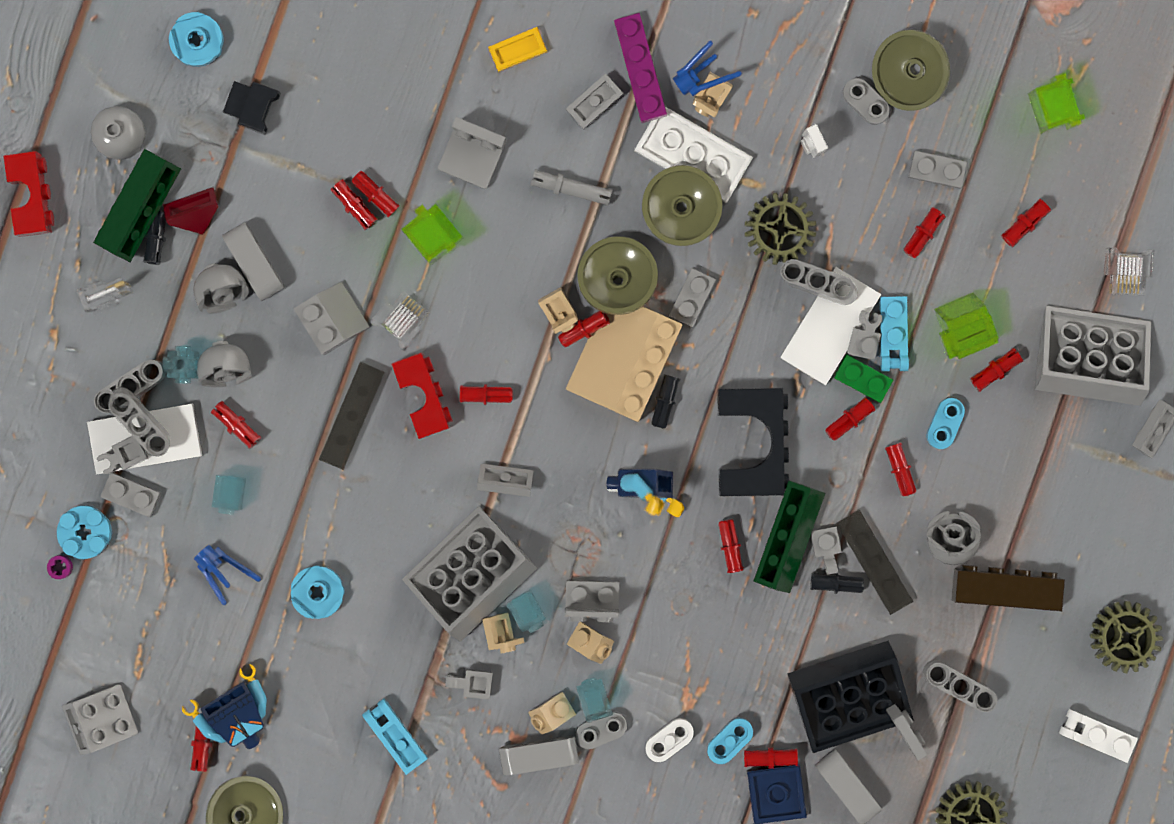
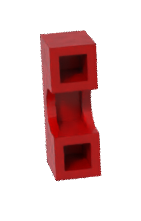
[3,151,54,237]
[391,353,453,439]

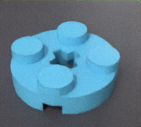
[169,12,224,67]
[57,506,112,559]
[291,565,345,619]

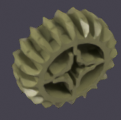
[744,193,816,265]
[1089,601,1163,673]
[935,781,1008,824]

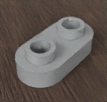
[843,78,889,125]
[576,711,627,749]

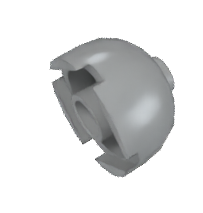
[90,106,146,160]
[193,263,249,314]
[197,341,252,388]
[927,511,981,565]

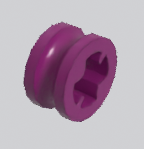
[47,555,73,579]

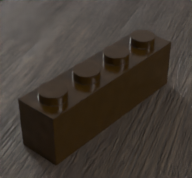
[951,565,1065,612]

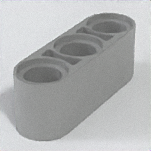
[222,222,285,301]
[780,259,858,305]
[94,360,167,413]
[108,387,170,457]
[923,660,997,712]
[499,736,579,775]
[815,749,882,824]

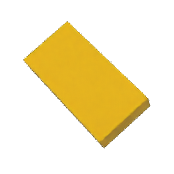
[488,27,547,73]

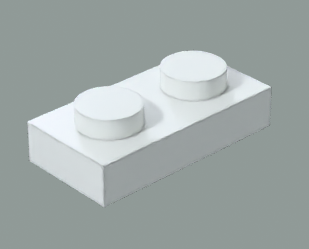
[801,124,828,158]

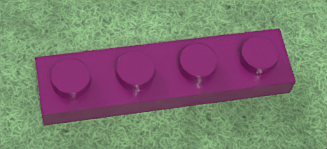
[614,13,667,123]

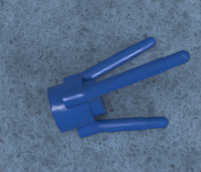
[673,41,742,96]
[194,545,261,605]

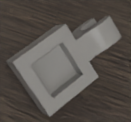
[810,527,842,575]
[445,669,493,700]

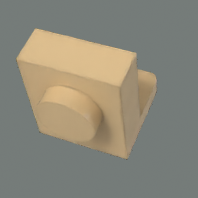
[692,72,733,117]
[538,287,578,334]
[482,613,525,653]
[567,622,614,664]
[528,692,576,735]

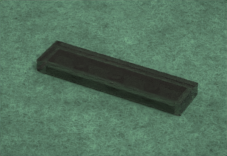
[319,362,385,470]
[836,509,913,615]

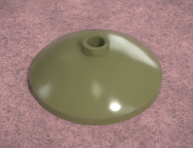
[872,30,950,111]
[642,165,722,246]
[577,236,658,315]
[206,776,283,824]

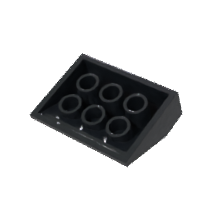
[787,640,914,753]

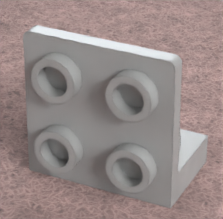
[438,117,507,189]
[565,580,619,623]
[62,685,138,755]

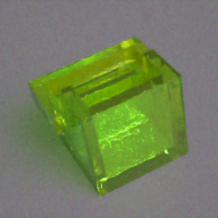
[1028,73,1085,134]
[401,204,464,265]
[934,293,999,359]

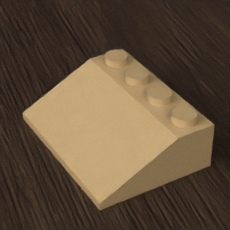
[566,307,683,422]

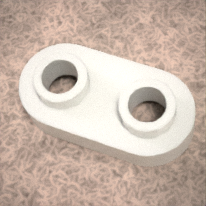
[645,718,694,762]

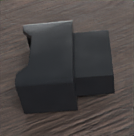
[223,81,281,135]

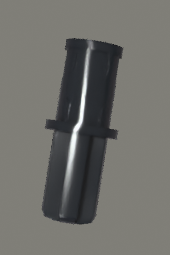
[143,211,166,265]
[651,374,681,428]
[810,573,864,594]

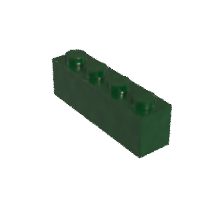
[93,149,181,263]
[753,480,826,593]

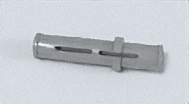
[531,169,612,206]

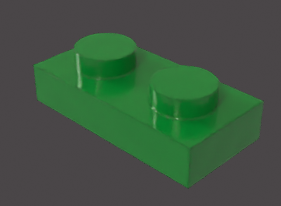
[834,355,893,403]

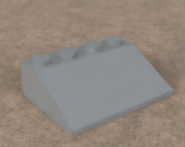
[1035,306,1151,406]
[402,506,537,642]

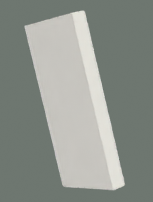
[634,107,753,204]
[780,267,881,385]
[87,404,202,474]

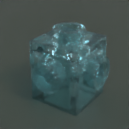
[163,346,199,384]

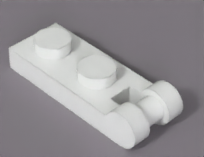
[1059,709,1138,763]

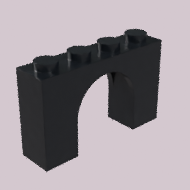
[717,388,789,496]

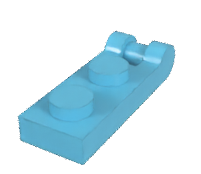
[879,296,909,372]
[362,698,428,775]

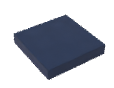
[747,764,807,824]

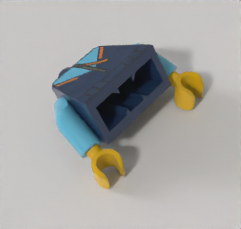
[606,469,684,517]
[182,664,267,749]

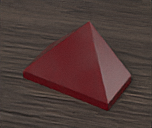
[163,187,219,235]

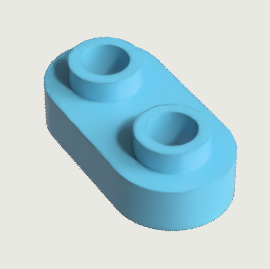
[926,398,965,449]
[707,718,753,764]

